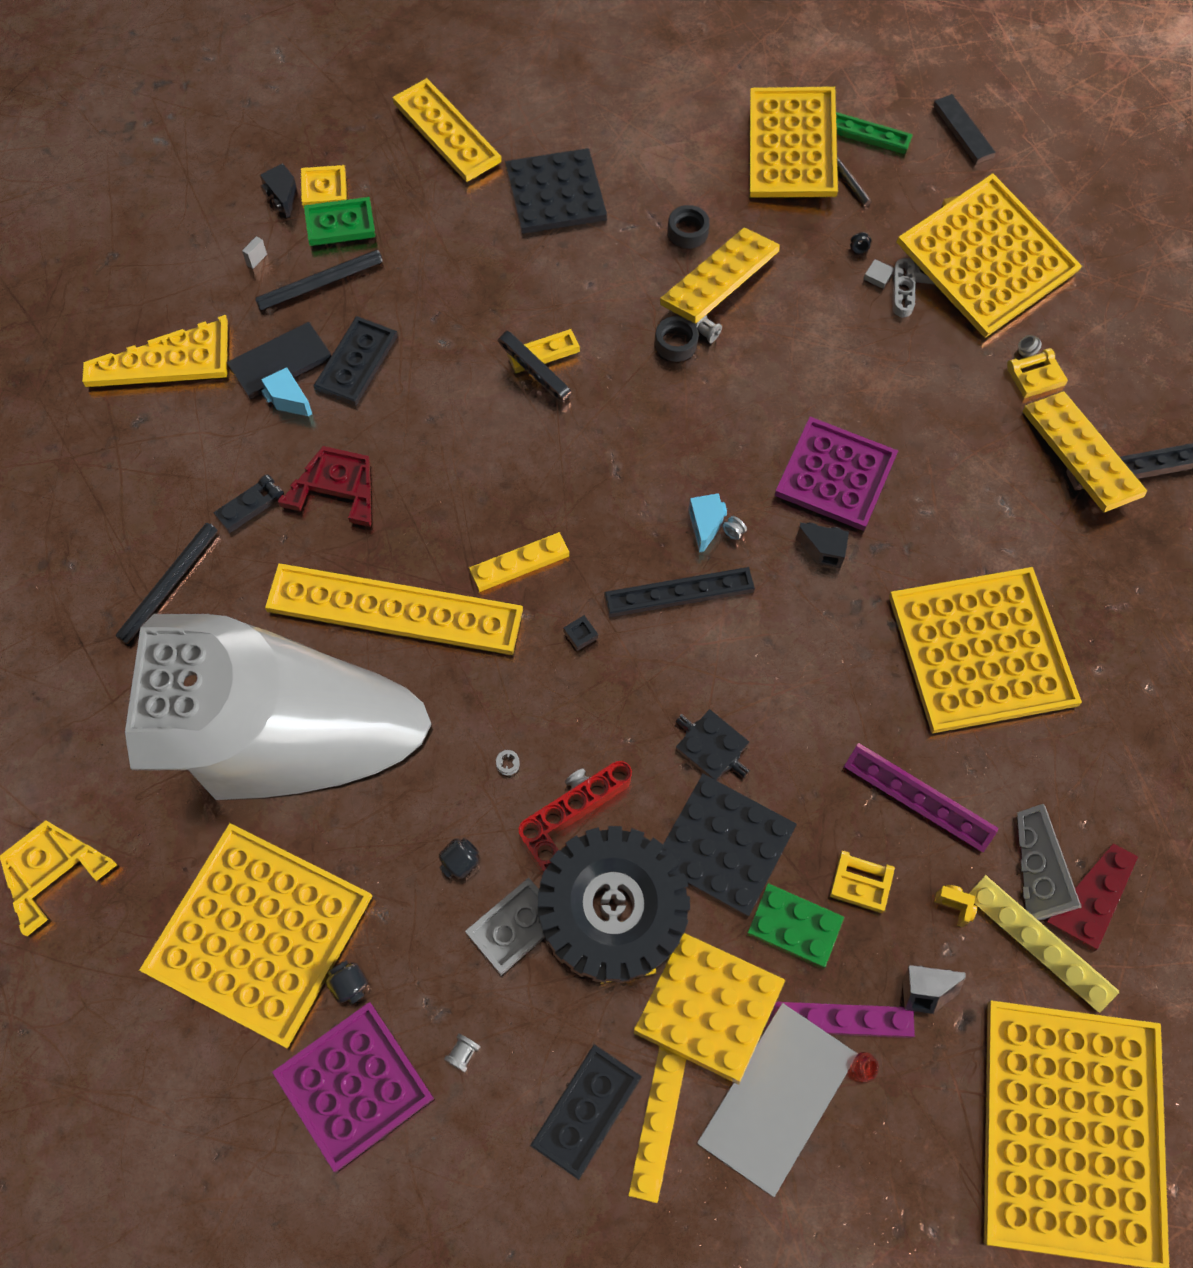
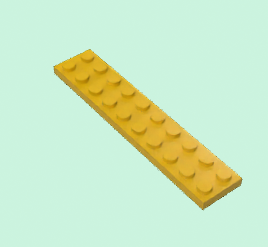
[265,563,523,655]

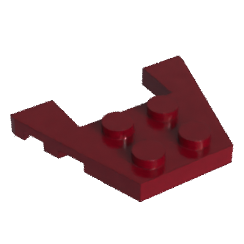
[278,446,371,527]

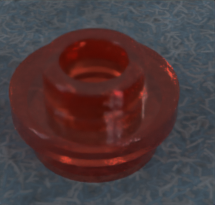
[852,1052,879,1082]

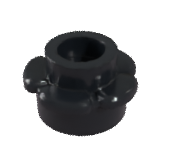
[850,232,872,254]

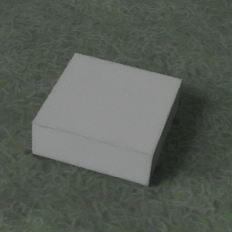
[242,236,267,269]
[864,259,895,288]

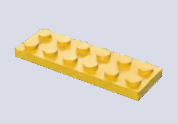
[393,78,501,182]
[660,227,779,324]
[1023,391,1147,512]

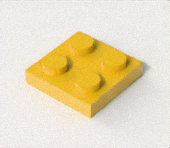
[301,165,347,208]

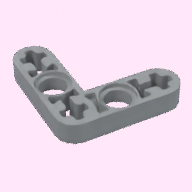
[893,258,934,317]

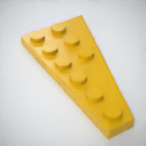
[82,315,228,387]

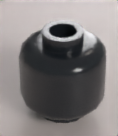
[439,838,479,879]
[325,960,368,1005]

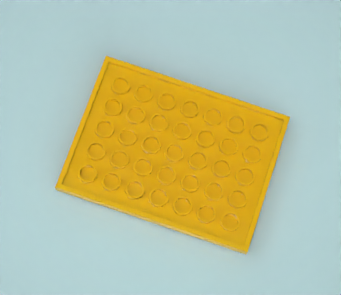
[984,1001,1169,1268]

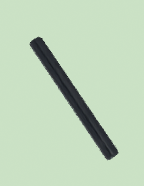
[255,250,382,310]
[116,523,218,644]

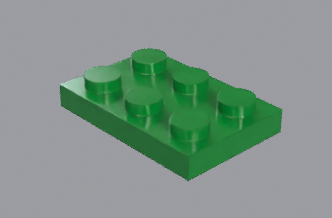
[304,197,376,246]
[747,883,844,969]

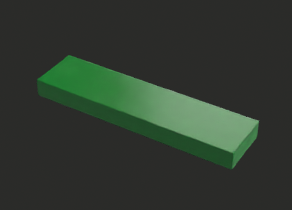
[836,112,913,155]

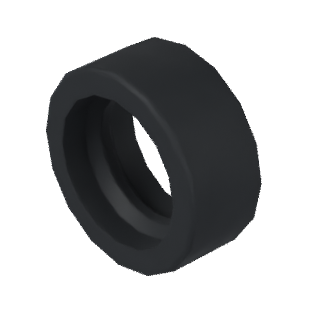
[668,205,710,249]
[654,316,699,362]

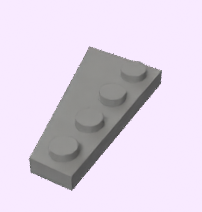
[1017,804,1081,921]

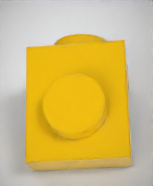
[934,885,977,927]

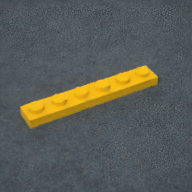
[628,1046,686,1203]

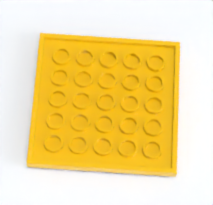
[896,174,1082,338]
[889,567,1082,733]
[139,823,372,1049]

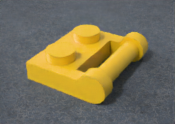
[1007,348,1068,398]
[830,850,895,913]

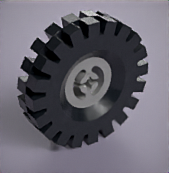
[537,826,690,983]

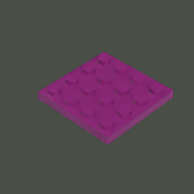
[774,417,898,531]
[272,1002,434,1173]

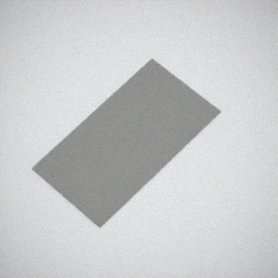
[697,1003,858,1197]

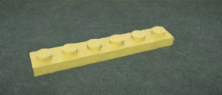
[968,875,1119,1013]

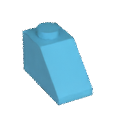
[261,367,312,416]
[688,493,727,552]

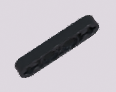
[497,331,572,403]

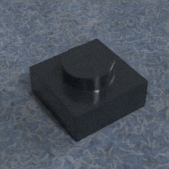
[563,615,598,651]

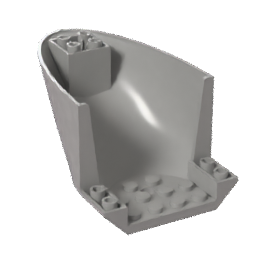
[125,614,432,800]

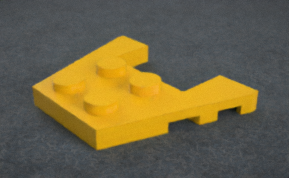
[0,820,117,936]

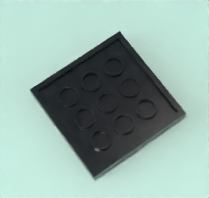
[505,148,607,234]
[663,774,797,919]

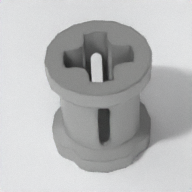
[694,315,722,343]
[444,1034,480,1072]

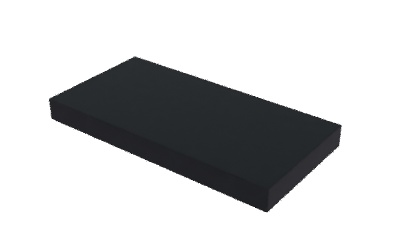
[313,316,398,406]
[227,322,331,400]
[530,1044,642,1180]

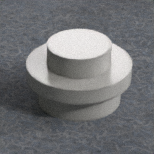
[1018,335,1042,357]

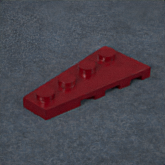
[1044,843,1138,952]

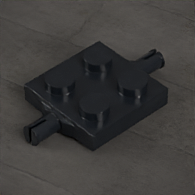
[675,709,750,781]

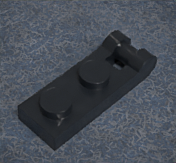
[213,474,284,533]

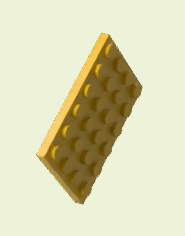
[750,87,838,197]

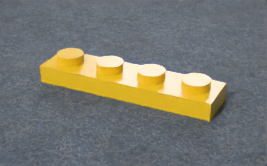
[469,532,569,592]

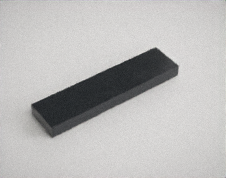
[933,94,996,164]

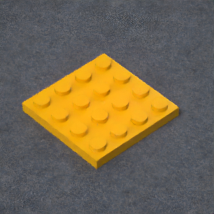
[634,933,785,1085]

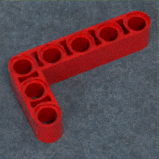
[519,761,632,875]

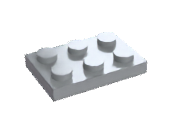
[465,878,544,975]

